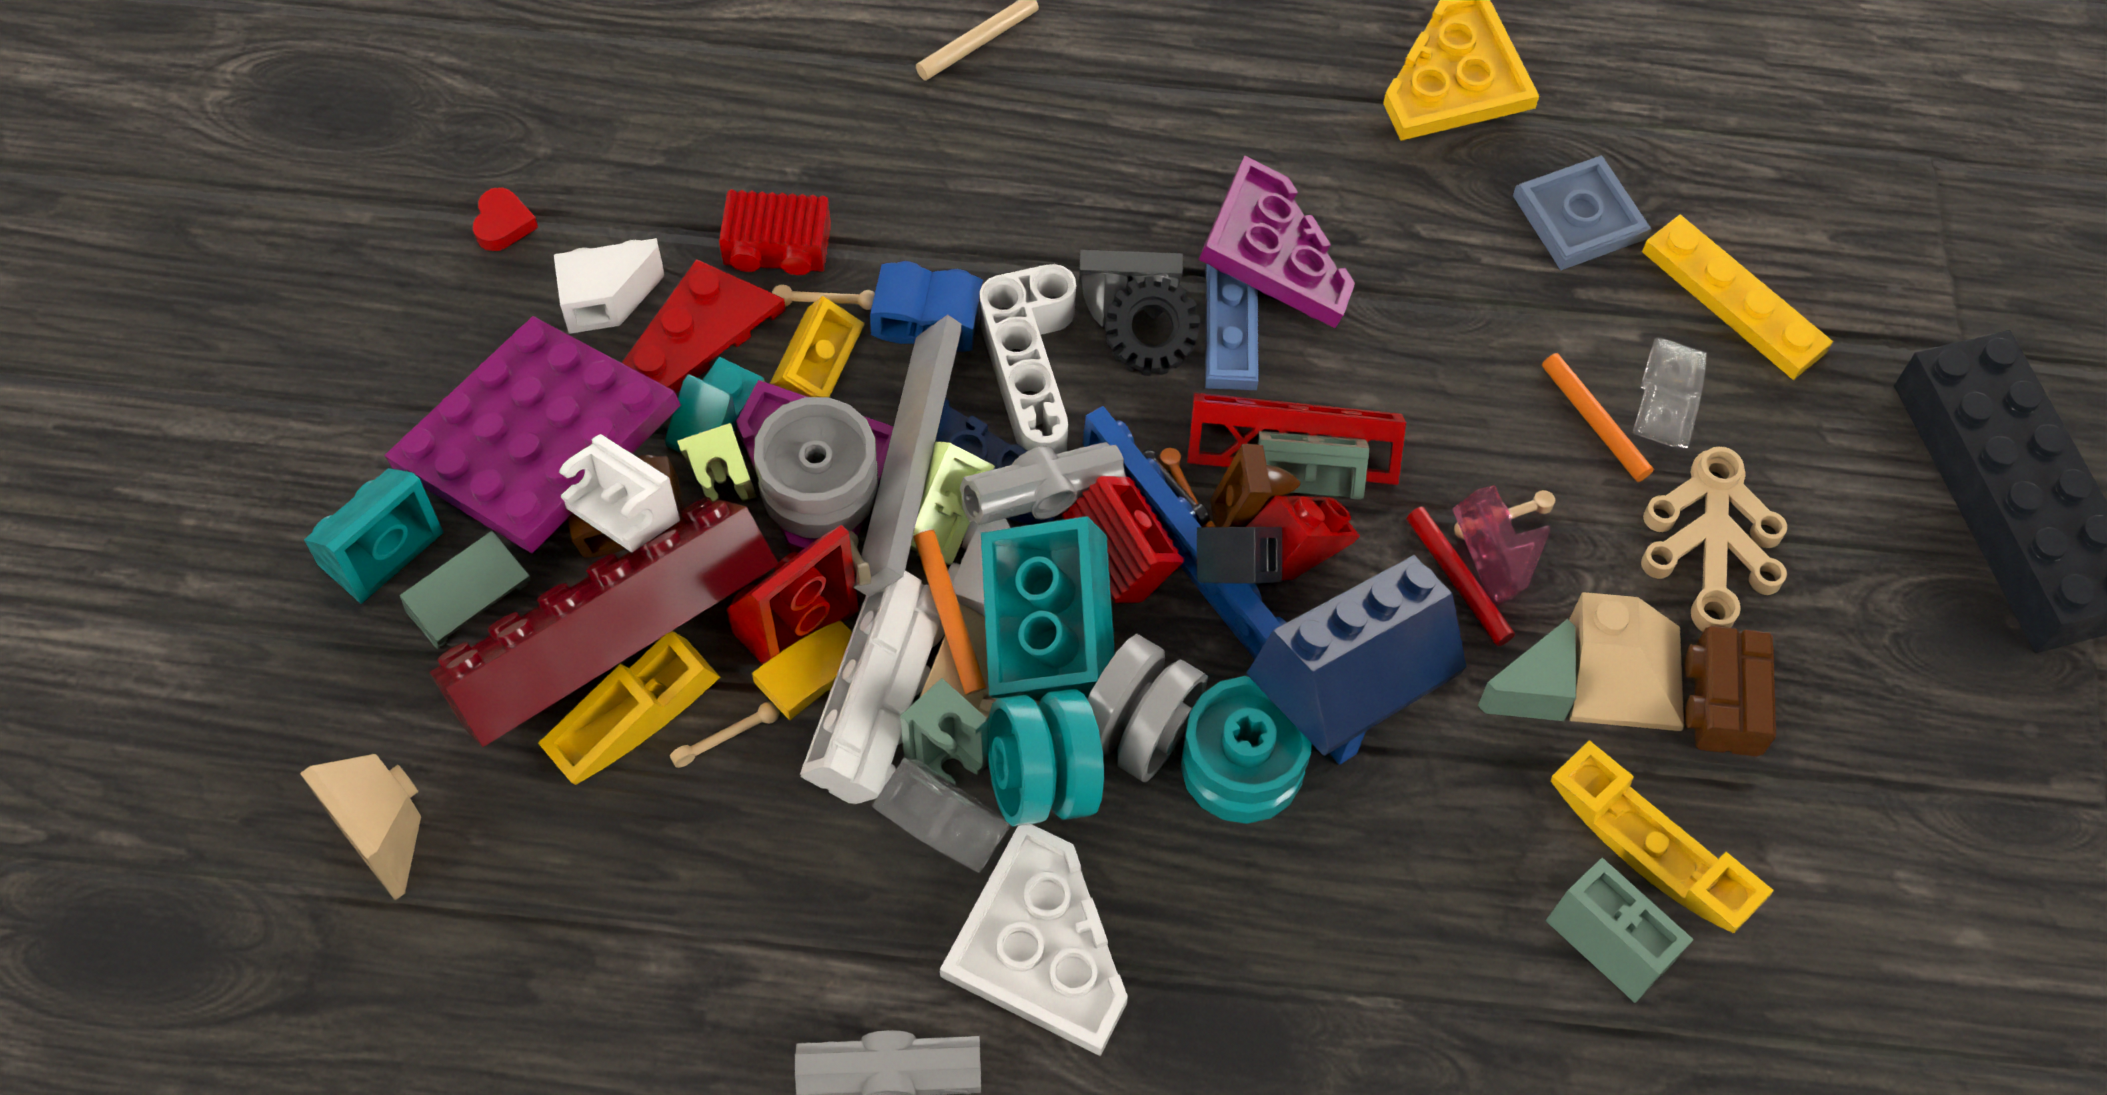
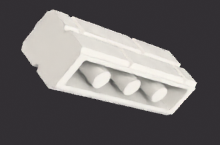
[800,571,945,804]

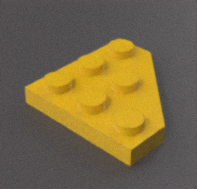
[1383,0,1539,141]

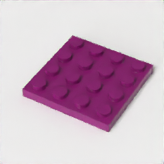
[384,316,681,553]

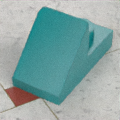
[665,357,765,453]

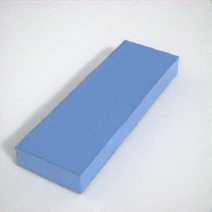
[1205,264,1258,390]

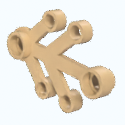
[1641,447,1787,632]

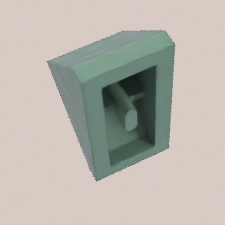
[1478,619,1576,721]

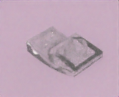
[1632,337,1707,449]

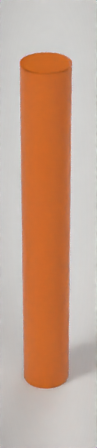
[1542,353,1654,482]
[913,530,987,695]

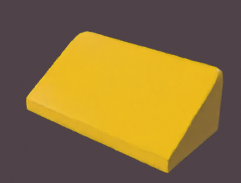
[770,296,865,397]

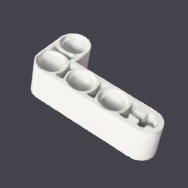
[980,264,1076,454]

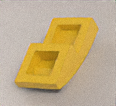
[752,620,852,720]

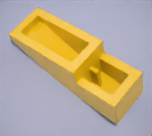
[538,631,721,785]

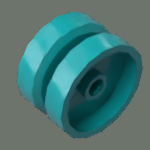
[1181,676,1312,824]
[988,689,1104,827]

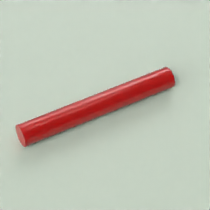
[1406,507,1515,646]

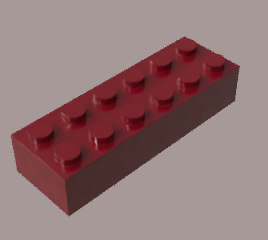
[429,497,779,747]

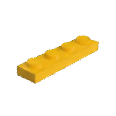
[1642,214,1833,380]

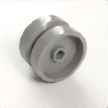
[754,397,879,538]
[1087,634,1208,783]

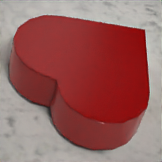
[473,188,539,251]

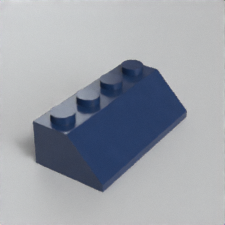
[1246,555,1467,756]

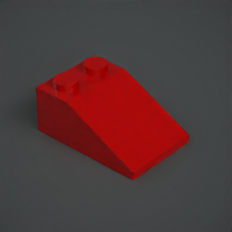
[727,525,859,665]

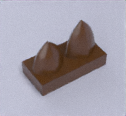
[1210,444,1301,527]

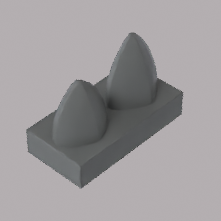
[1079,250,1183,327]

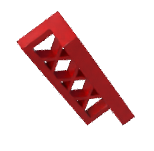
[1187,392,1407,485]

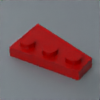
[622,259,786,394]

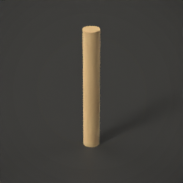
[916,0,1039,81]

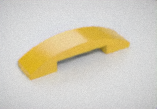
[1551,740,1774,933]

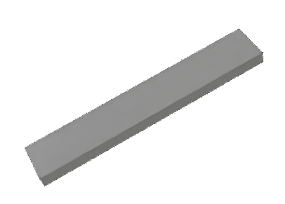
[854,314,962,597]

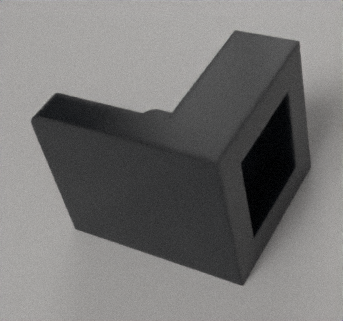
[1197,527,1282,583]

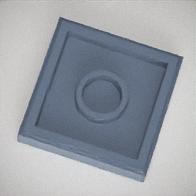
[1513,155,1651,270]

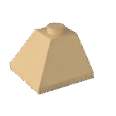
[1569,592,1684,731]
[300,754,421,900]

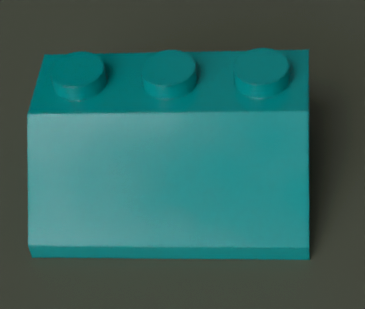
[981,516,1115,701]

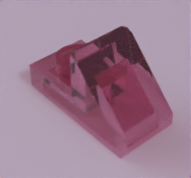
[1452,485,1550,606]

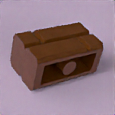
[1685,626,1776,757]

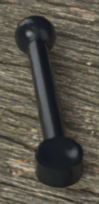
[1142,449,1210,526]

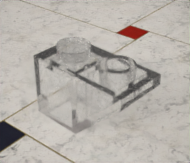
[872,757,1011,873]

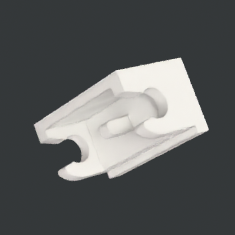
[559,434,680,552]

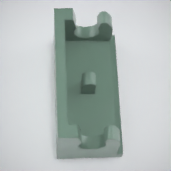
[1258,431,1370,499]
[400,531,530,649]
[900,678,988,790]
[1545,858,1694,1003]

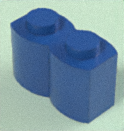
[870,261,983,352]

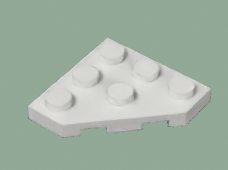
[940,824,1128,1056]

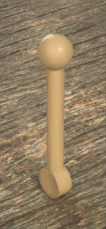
[772,285,875,310]
[1454,490,1555,540]
[670,701,780,768]

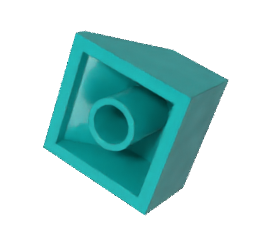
[304,468,444,604]

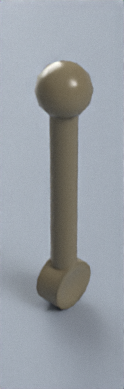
[849,531,871,586]

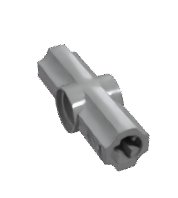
[960,442,1126,525]
[795,1030,981,1095]

